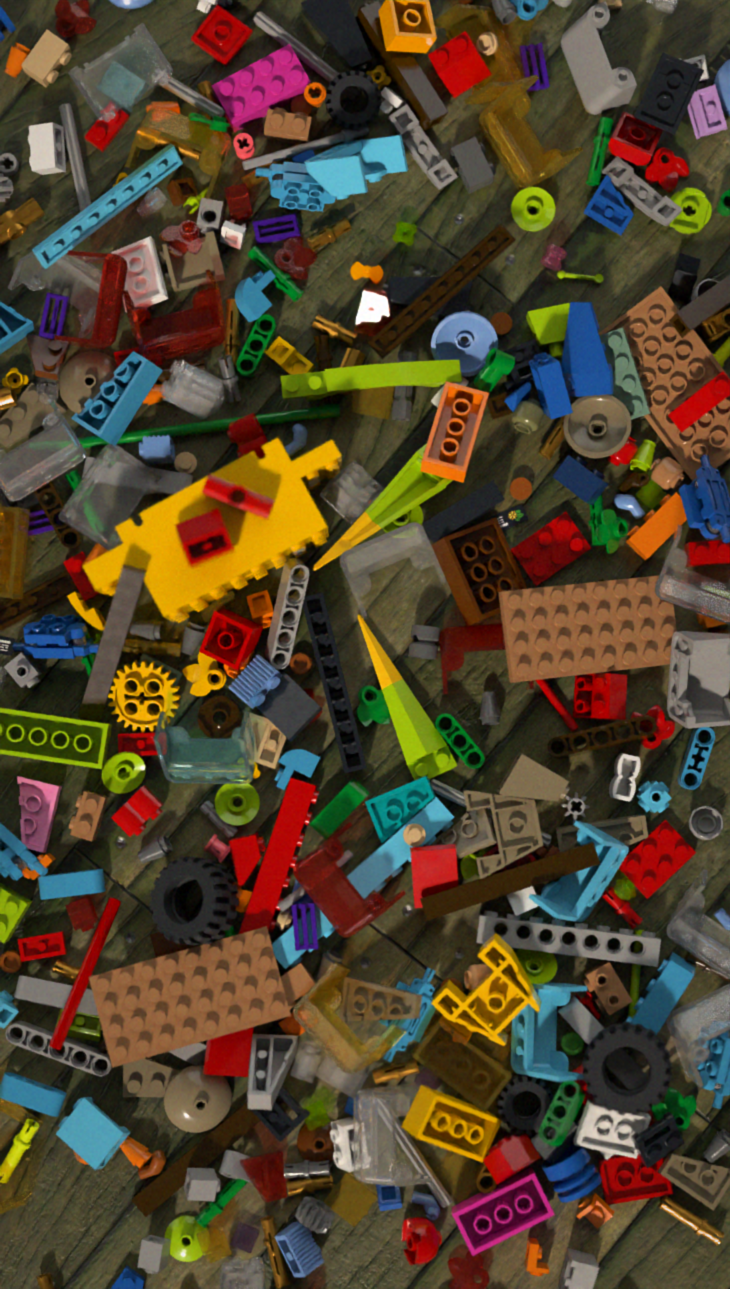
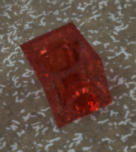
[224,183,253,221]
[65,895,99,932]

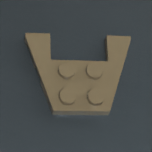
[464,790,543,879]

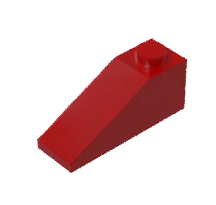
[668,371,730,433]

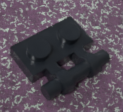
[502,338,541,390]

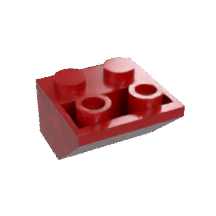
[175,508,236,569]
[573,673,627,720]

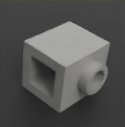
[4,652,42,689]

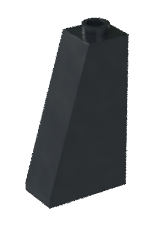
[301,0,372,73]
[381,277,473,320]
[420,480,505,544]

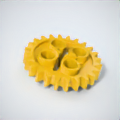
[108,660,181,733]

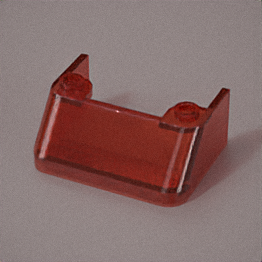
[54,250,128,349]
[123,269,226,363]
[439,624,534,695]
[294,822,406,937]

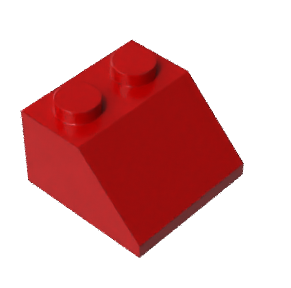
[428,31,492,99]
[199,609,263,670]
[229,833,266,886]

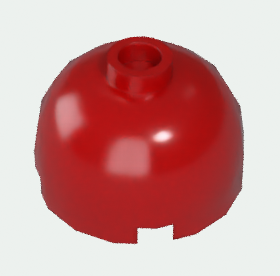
[401,1217,442,1265]

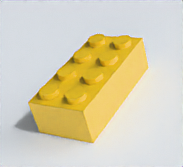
[401,1085,502,1162]

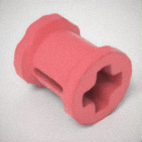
[233,133,255,159]
[203,834,231,863]

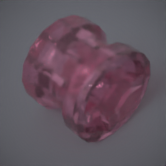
[540,244,567,271]

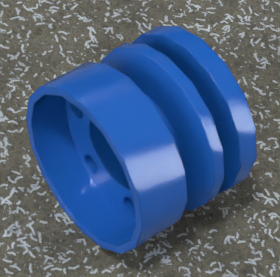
[541,1144,602,1203]

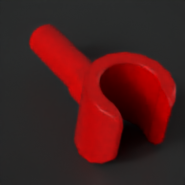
[575,990,601,1019]

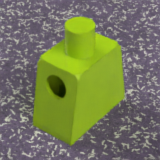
[526,303,570,359]

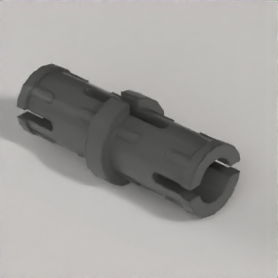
[218,355,241,402]
[284,1160,331,1179]

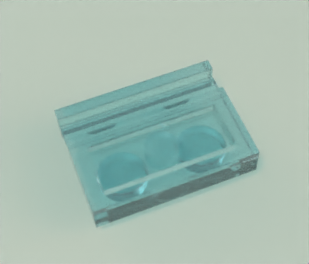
[96,61,149,112]

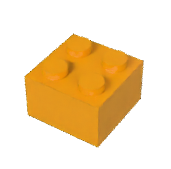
[378,0,437,53]

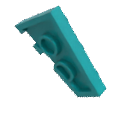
[365,776,436,844]

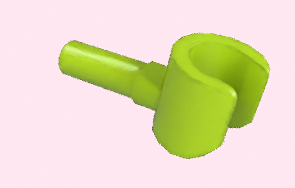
[183,187,211,214]

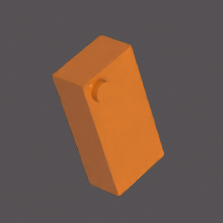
[421,381,489,483]

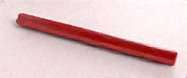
[49,897,121,1050]

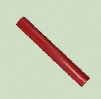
[535,679,579,732]

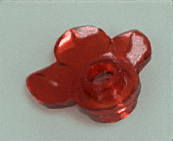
[55,0,97,37]
[159,220,202,258]
[274,236,317,280]
[448,1250,490,1289]

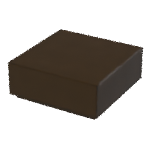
[487,391,513,421]

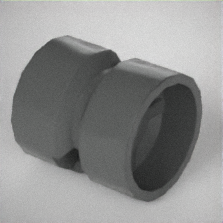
[408,625,440,660]

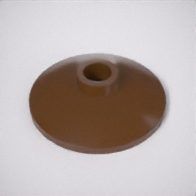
[297,1119,335,1162]

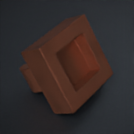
[534,844,560,858]

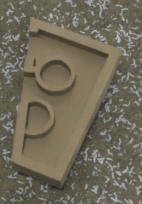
[0,382,67,448]
[429,808,498,859]
[123,1058,182,1097]
[657,1153,730,1211]

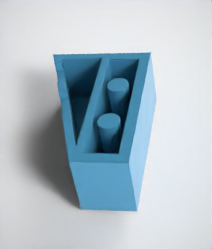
[0,302,34,354]

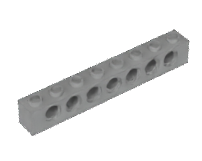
[476,910,661,967]

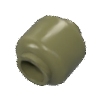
[511,398,544,434]

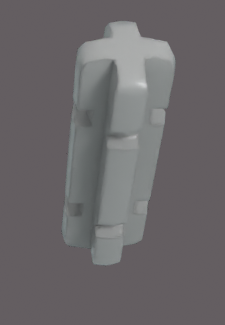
[200,801,238,838]

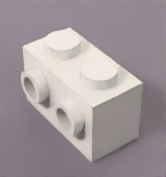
[28,122,66,175]
[330,1117,369,1172]

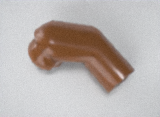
[138,1150,166,1179]

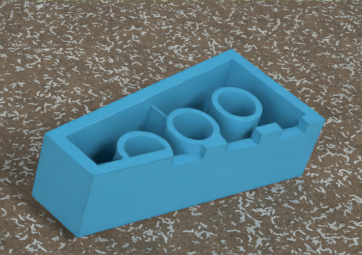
[71,351,163,446]
[625,952,696,1035]

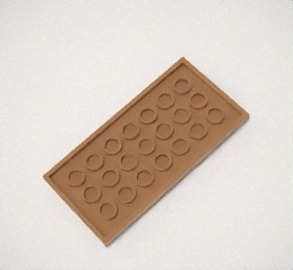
[599,286,730,481]
[499,574,677,683]
[89,926,291,1068]

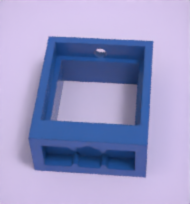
[528,353,573,420]

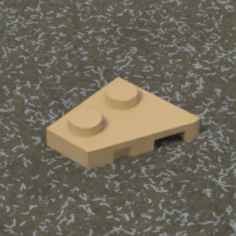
[249,713,287,769]

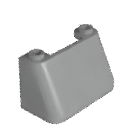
[561,1,637,115]
[667,631,730,728]

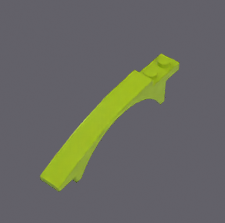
[280,360,462,402]

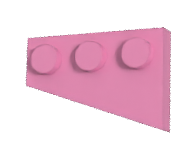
[17,776,62,853]

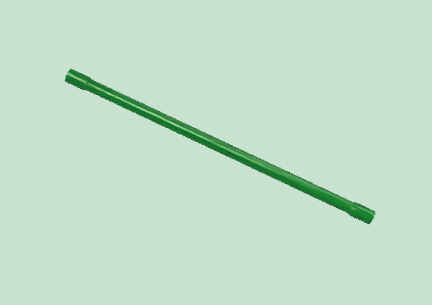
[29,403,340,456]

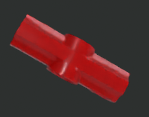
[202,474,275,520]

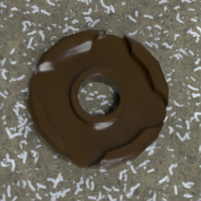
[198,696,242,740]

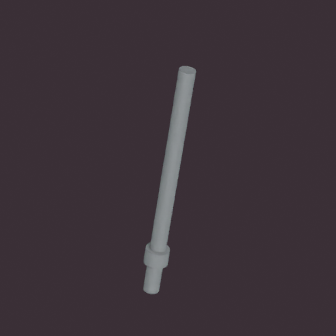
[242,126,369,170]

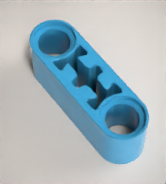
[677,727,715,790]
[38,869,106,900]
[0,1072,66,1117]

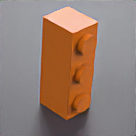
[626,492,687,560]

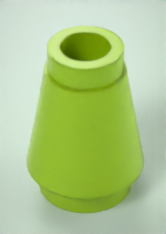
[630,440,656,473]

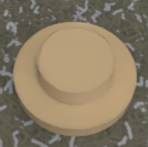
[476,32,498,55]
[174,452,197,474]
[403,824,426,846]
[275,909,293,931]

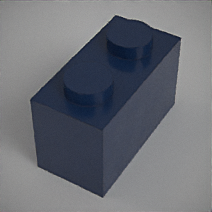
[553,455,609,505]

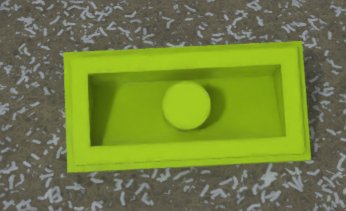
[55,1008,102,1042]

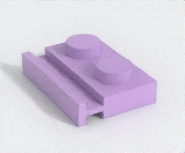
[687,85,728,139]

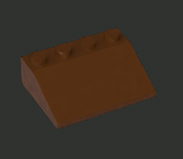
[431,518,528,627]

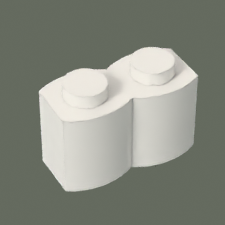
[609,753,640,802]

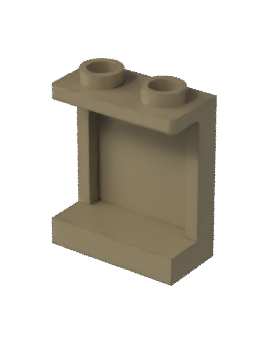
[160,231,226,292]

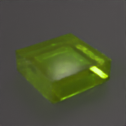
[635,479,667,511]
[304,1100,331,1131]

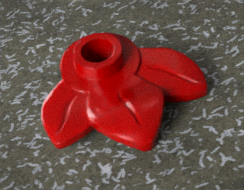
[645,148,689,193]
[631,705,675,749]

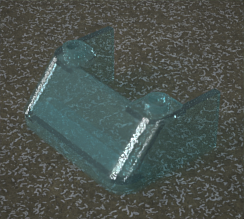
[153,712,255,784]

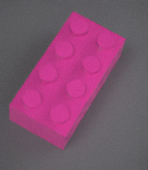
[212,44,311,133]
[451,1167,555,1256]

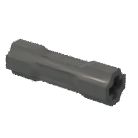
[392,351,417,421]

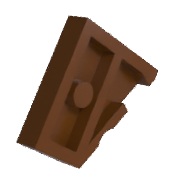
[26,334,69,381]

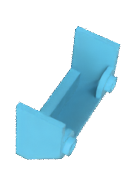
[304,135,408,200]
[528,821,629,922]
[511,982,587,1082]

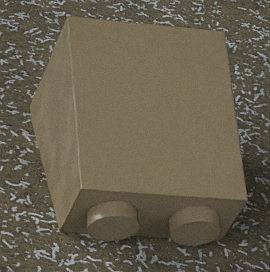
[496,753,570,801]

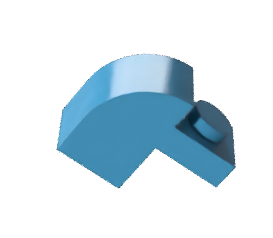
[235,270,276,322]
[275,749,321,790]

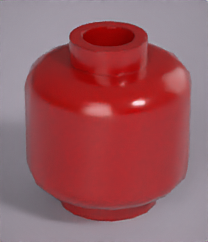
[607,436,638,466]

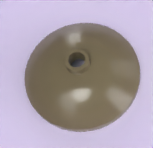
[59,351,117,414]
[563,394,631,458]
[164,1065,232,1133]

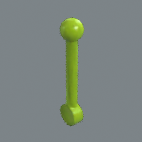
[557,270,603,284]

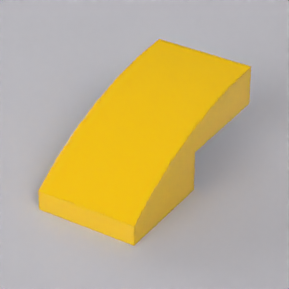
[265,336,315,375]

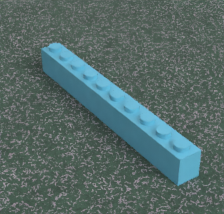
[271,797,454,969]

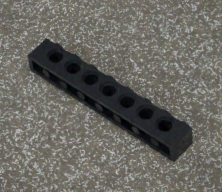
[303,592,367,773]

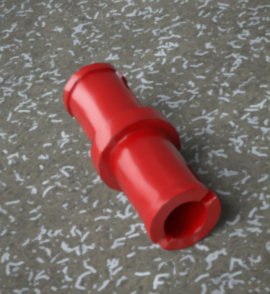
[602,886,643,929]

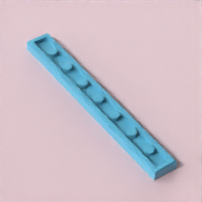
[32,143,183,269]

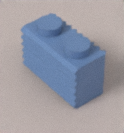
[139,435,175,464]
[229,654,282,709]
[274,1222,324,1278]

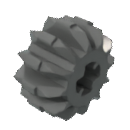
[295,1197,335,1233]

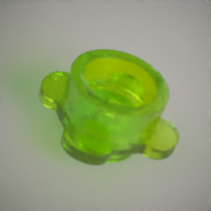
[393,221,417,246]
[614,877,636,900]

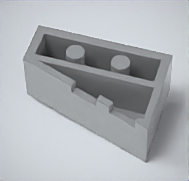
[248,1034,298,1110]
[557,1248,599,1289]

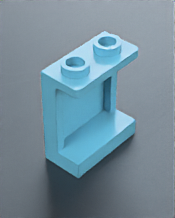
[56,1097,131,1170]

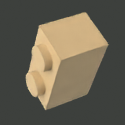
[21,30,72,88]

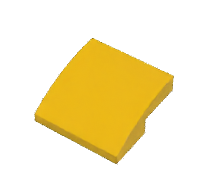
[67,592,106,631]

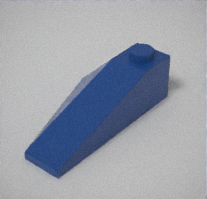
[561,302,613,397]

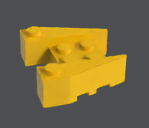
[431,932,542,1046]

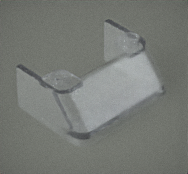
[8,250,121,339]
[0,398,86,501]
[340,522,447,620]
[655,525,730,624]
[667,869,730,979]
[666,984,730,1087]
[354,1084,432,1187]

